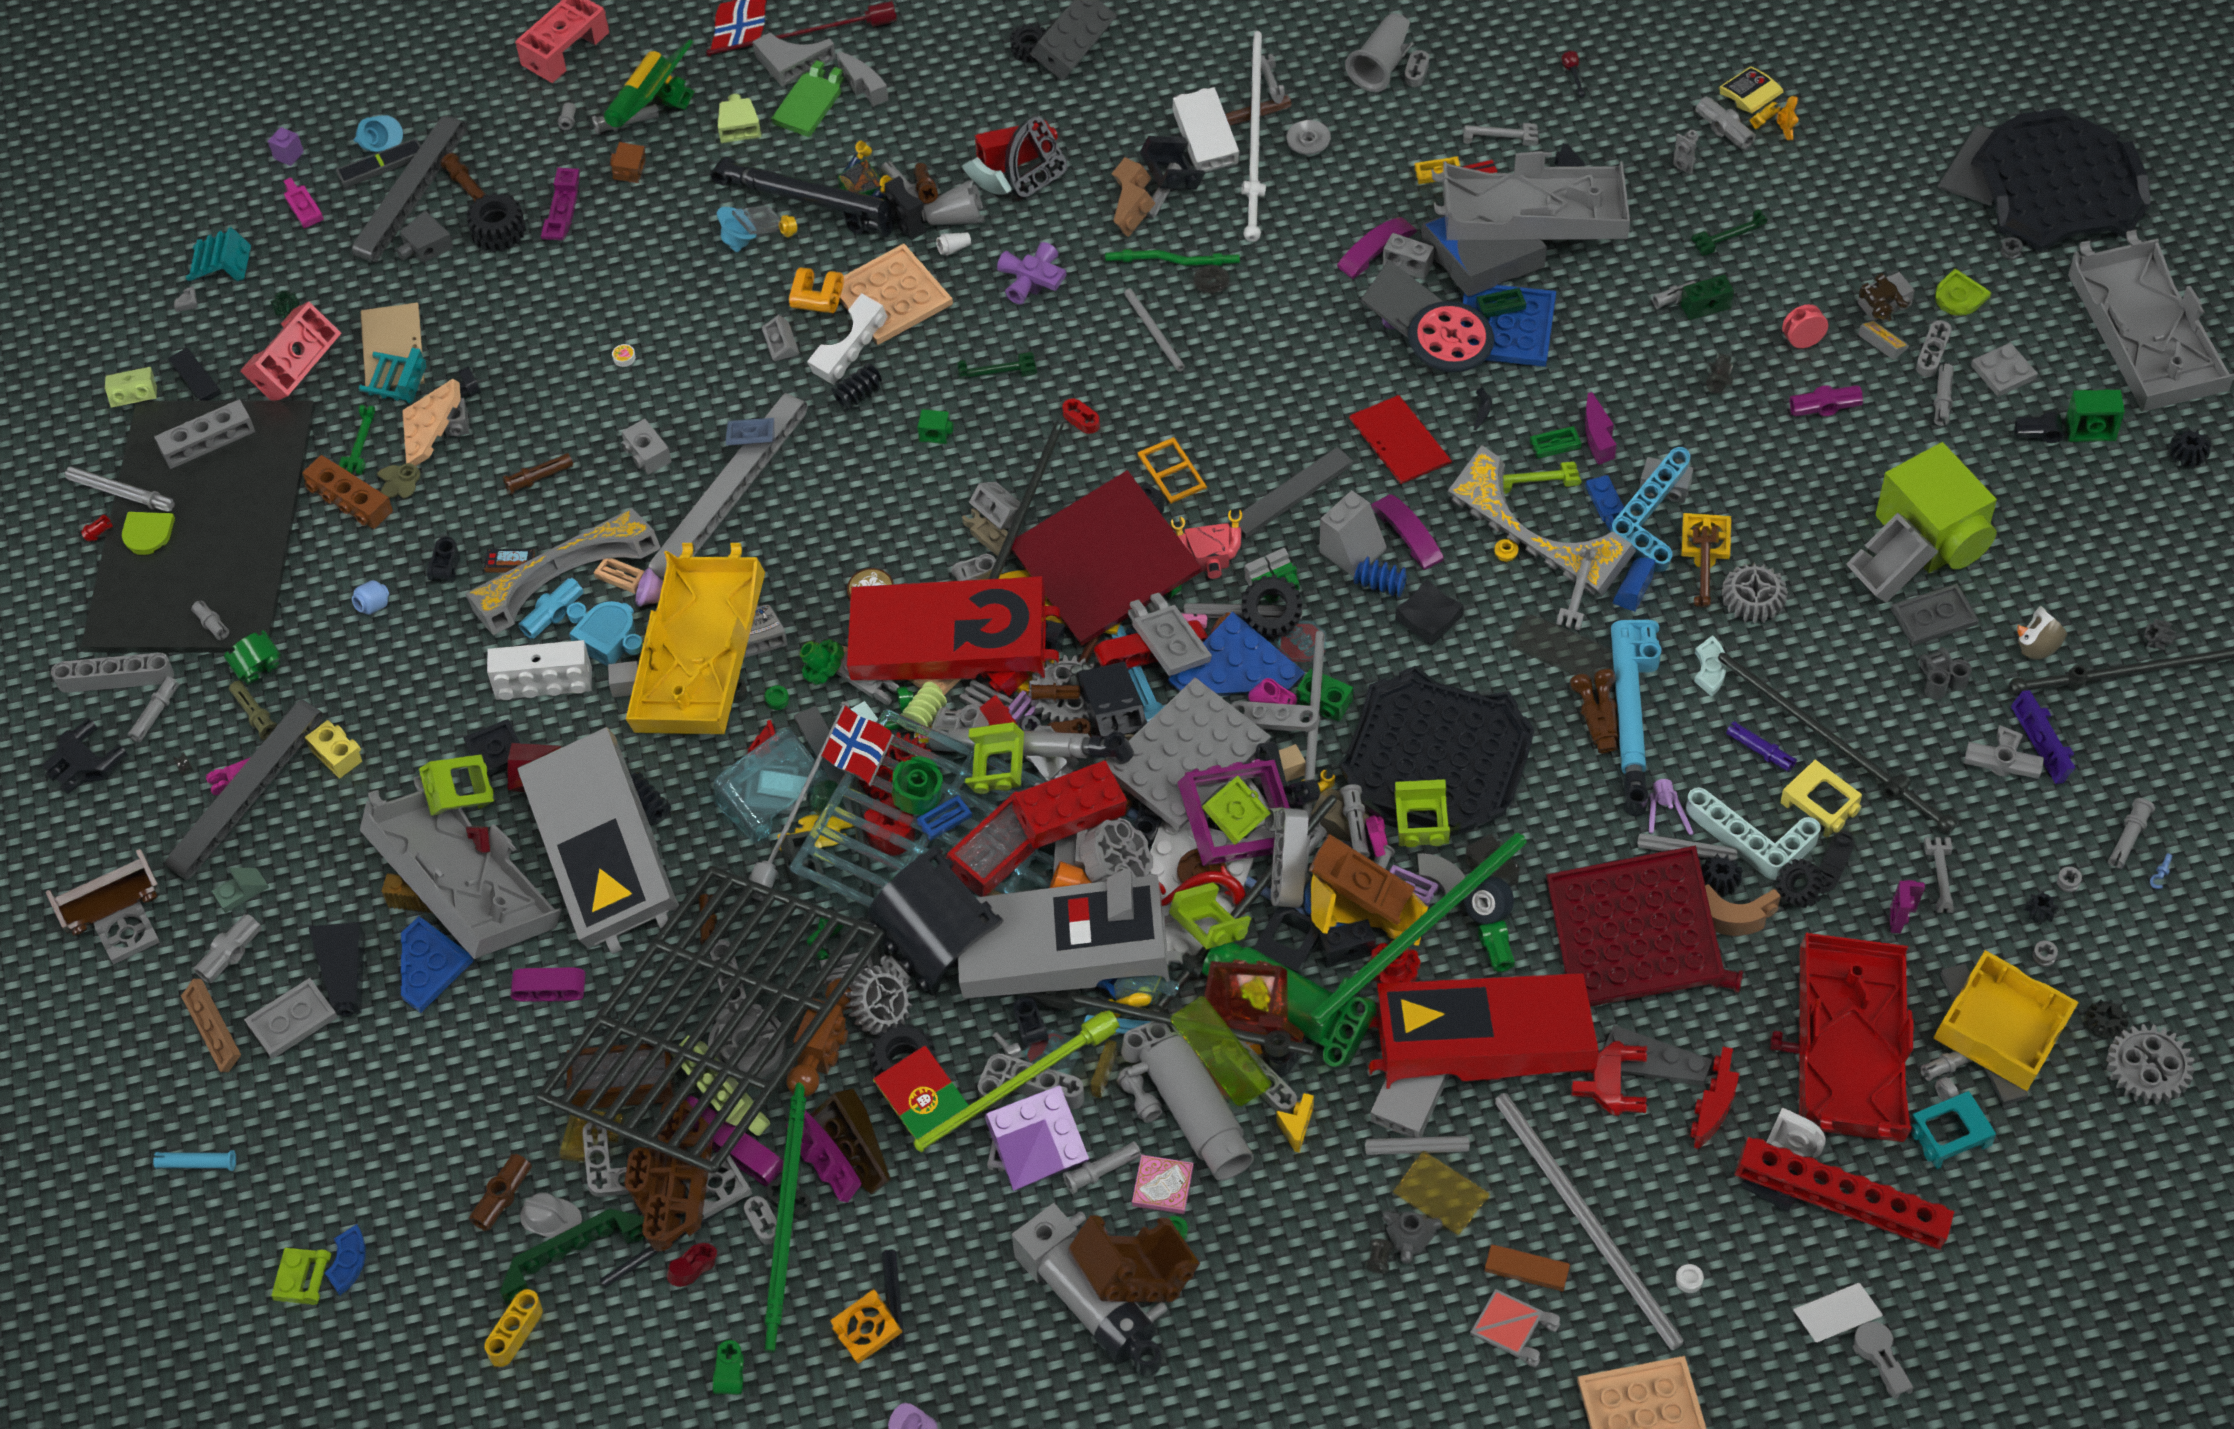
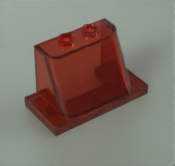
[1188,959,1304,1042]

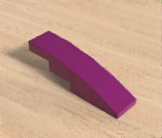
[786,1110,862,1203]

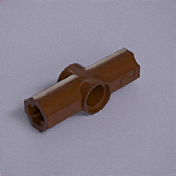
[469,1154,532,1231]

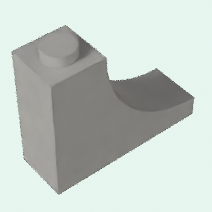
[753,32,836,86]

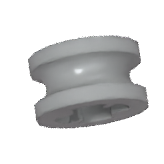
[2057,867,2082,893]
[2032,941,2058,967]

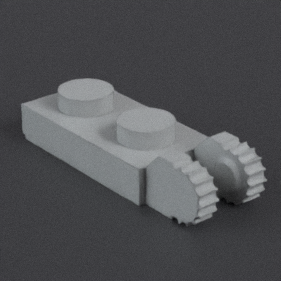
[836,651,900,705]

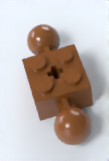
[786,978,852,1097]

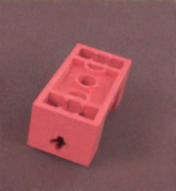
[515,0,609,83]
[240,301,341,401]

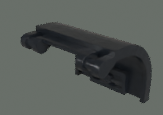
[867,845,1004,996]

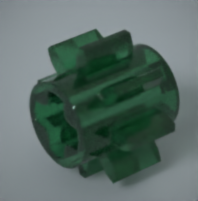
[270,290,300,318]

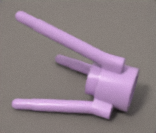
[1649,779,1693,835]

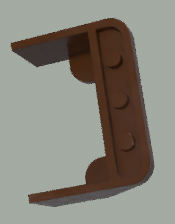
[45,849,161,936]

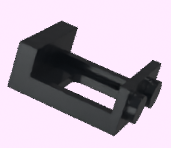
[1140,136,1205,190]
[1253,906,1321,976]

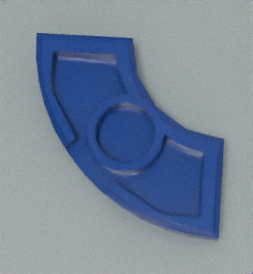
[325,1224,366,1296]

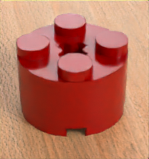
[864,797,916,856]

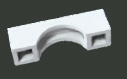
[807,293,888,385]

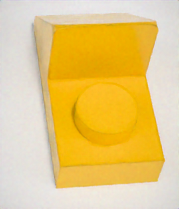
[1276,1093,1314,1153]

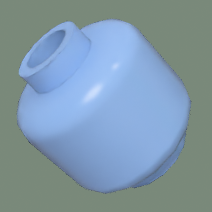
[352,580,389,615]

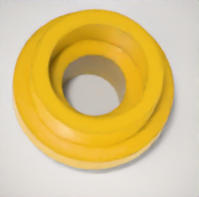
[779,215,797,237]
[1494,539,1518,562]

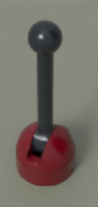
[1561,51,1586,98]

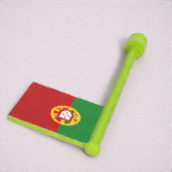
[873,1010,1120,1152]

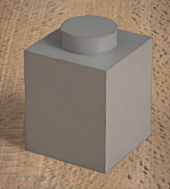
[608,661,638,698]

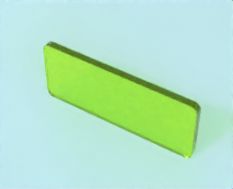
[1170,996,1272,1106]

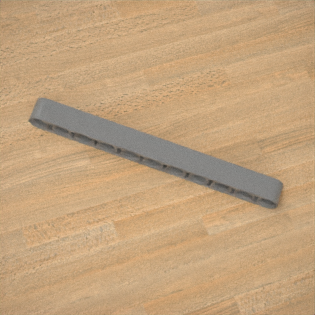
[648,393,808,581]

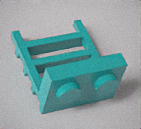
[186,227,251,281]
[359,348,426,404]

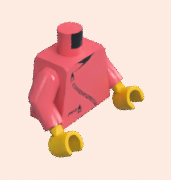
[1169,510,1242,579]

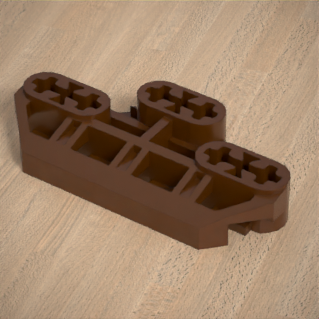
[625,1100,714,1252]

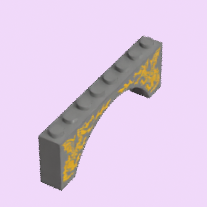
[1448,445,1636,596]
[465,508,661,635]

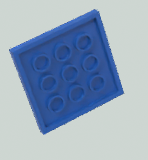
[1455,285,1556,367]

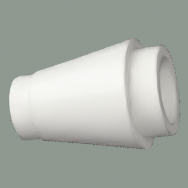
[936,233,971,256]

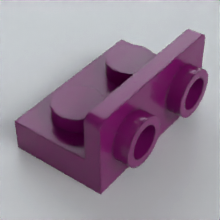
[1890,880,1925,934]

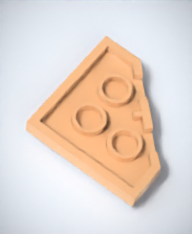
[403,379,461,466]

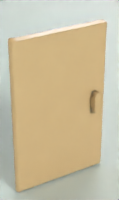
[360,303,425,389]

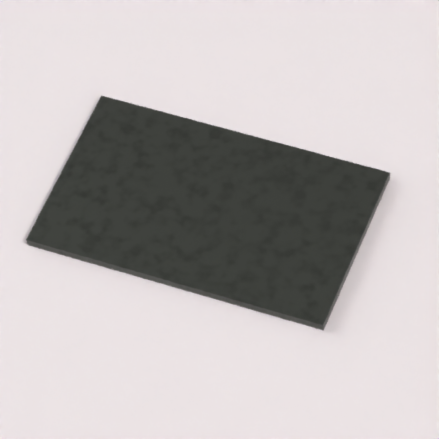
[81,401,315,653]

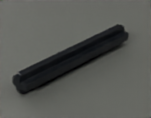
[882,1249,905,1351]

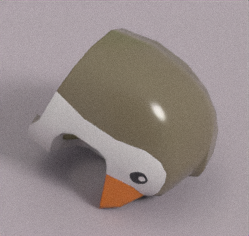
[2017,606,2068,660]

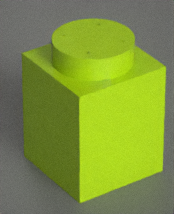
[1875,442,1997,574]

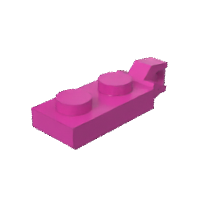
[283,178,324,229]
[1365,815,1388,857]

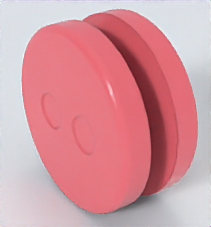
[1782,304,1828,349]

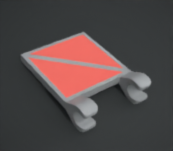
[1470,1289,1560,1367]

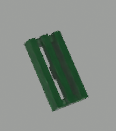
[1476,288,1526,318]

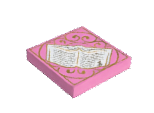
[1132,1155,1194,1214]

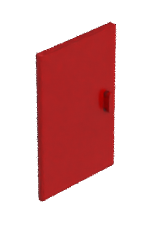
[1349,395,1452,484]

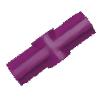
[1789,385,1863,416]

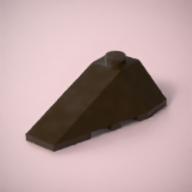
[810,1088,891,1195]

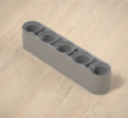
[51,653,174,693]

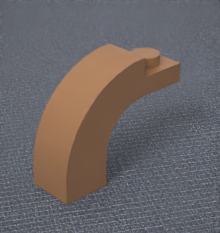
[1705,884,1780,936]

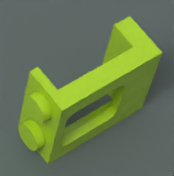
[965,722,1024,794]
[419,754,494,816]
[1395,779,1450,847]
[1169,882,1251,949]

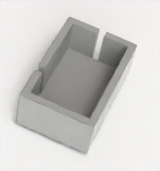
[1846,513,1939,603]

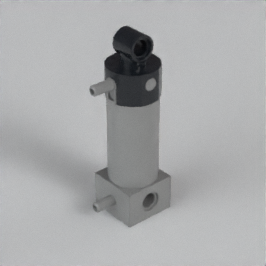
[1012,1203,1167,1376]

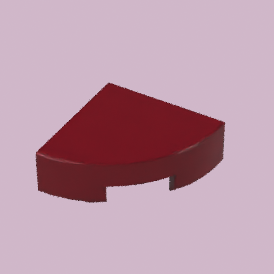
[466,826,490,853]

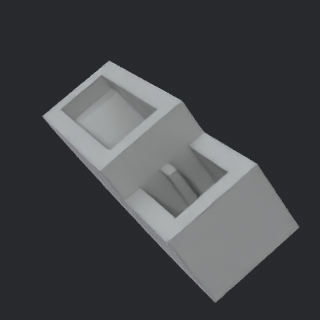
[837,51,888,106]

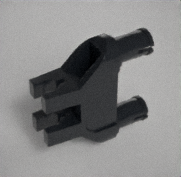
[42,718,129,794]

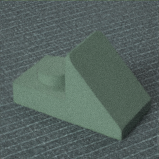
[211,868,269,913]

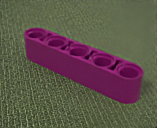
[686,1096,783,1187]

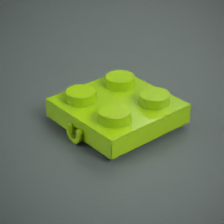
[1202,776,1271,845]

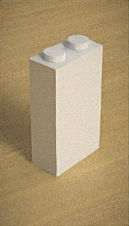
[1172,87,1239,172]

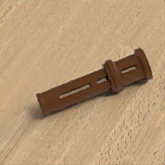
[440,153,486,202]
[913,163,938,203]
[502,453,573,495]

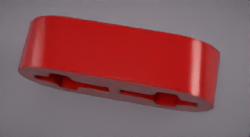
[1062,398,1100,434]

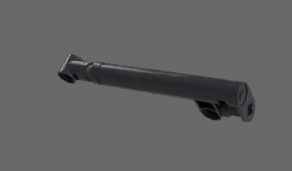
[710,156,894,237]

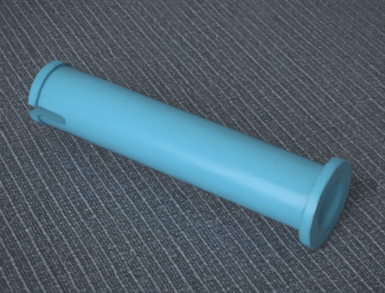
[154,1150,236,1171]

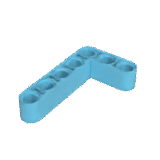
[1610,447,1690,572]

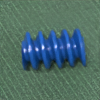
[1354,556,1407,598]

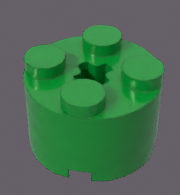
[224,630,281,685]
[892,756,943,815]

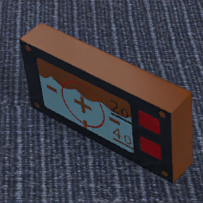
[484,549,535,573]

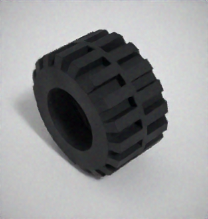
[466,193,526,252]
[1241,575,1302,639]
[870,1023,937,1077]

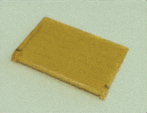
[1393,1151,1490,1235]

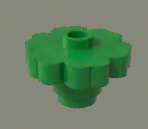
[800,639,845,685]

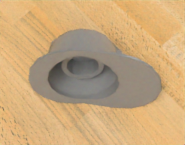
[520,1193,582,1238]

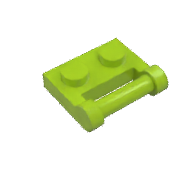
[271,1248,332,1305]

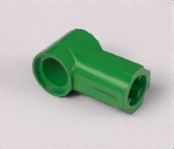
[1478,920,1515,973]

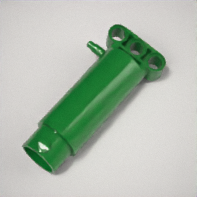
[1202,942,1376,1067]

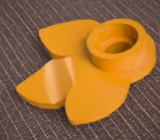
[1777,96,1799,141]

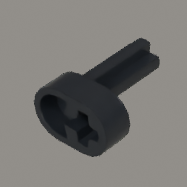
[458,366,481,397]

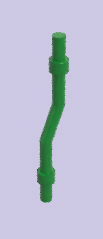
[1105,249,1240,267]

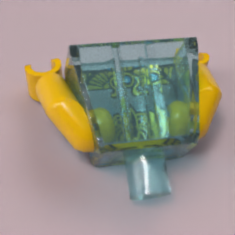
[1104,965,1179,1018]

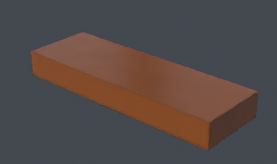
[1485,1244,1570,1292]

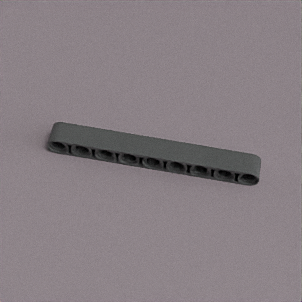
[352,115,467,262]
[165,699,323,880]

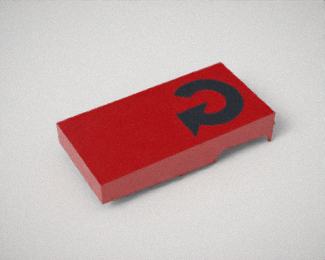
[847,576,1060,681]

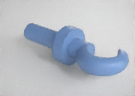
[2150,853,2173,889]

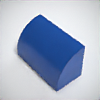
[1613,558,1656,612]

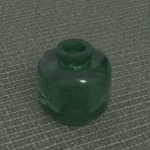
[809,780,844,817]

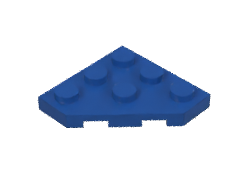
[401,916,474,1013]

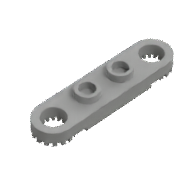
[1231,701,1321,732]

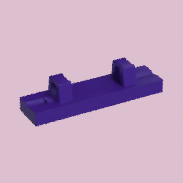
[2011,690,2075,784]

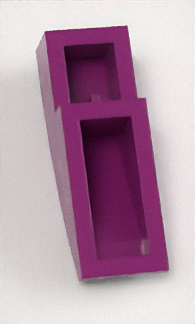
[1585,392,1617,465]

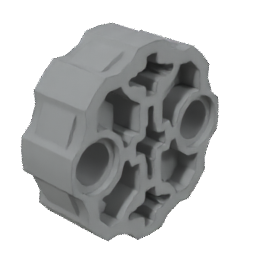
[1080,818,1153,883]

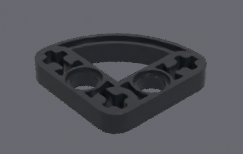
[1005,117,1067,198]

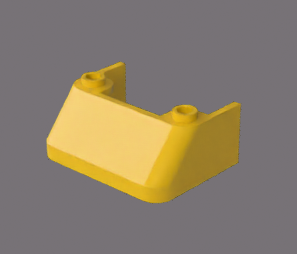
[1311,874,1428,946]

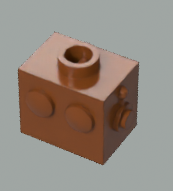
[610,142,646,183]

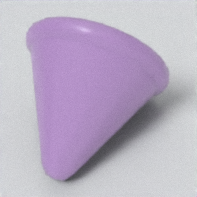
[635,568,663,607]

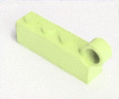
[671,1035,771,1136]

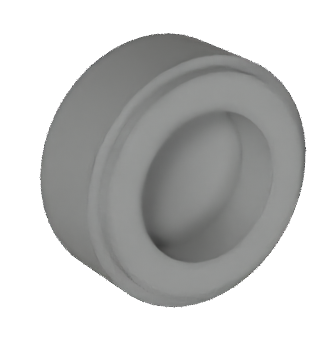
[1935,1077,1959,1101]

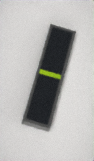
[336,138,421,188]

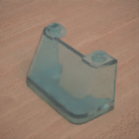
[713,728,831,843]

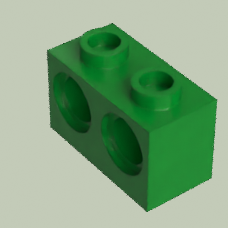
[1296,668,1353,722]

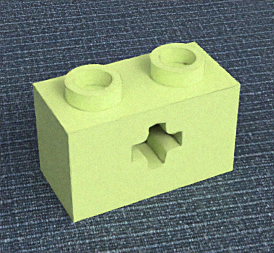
[105,367,157,408]

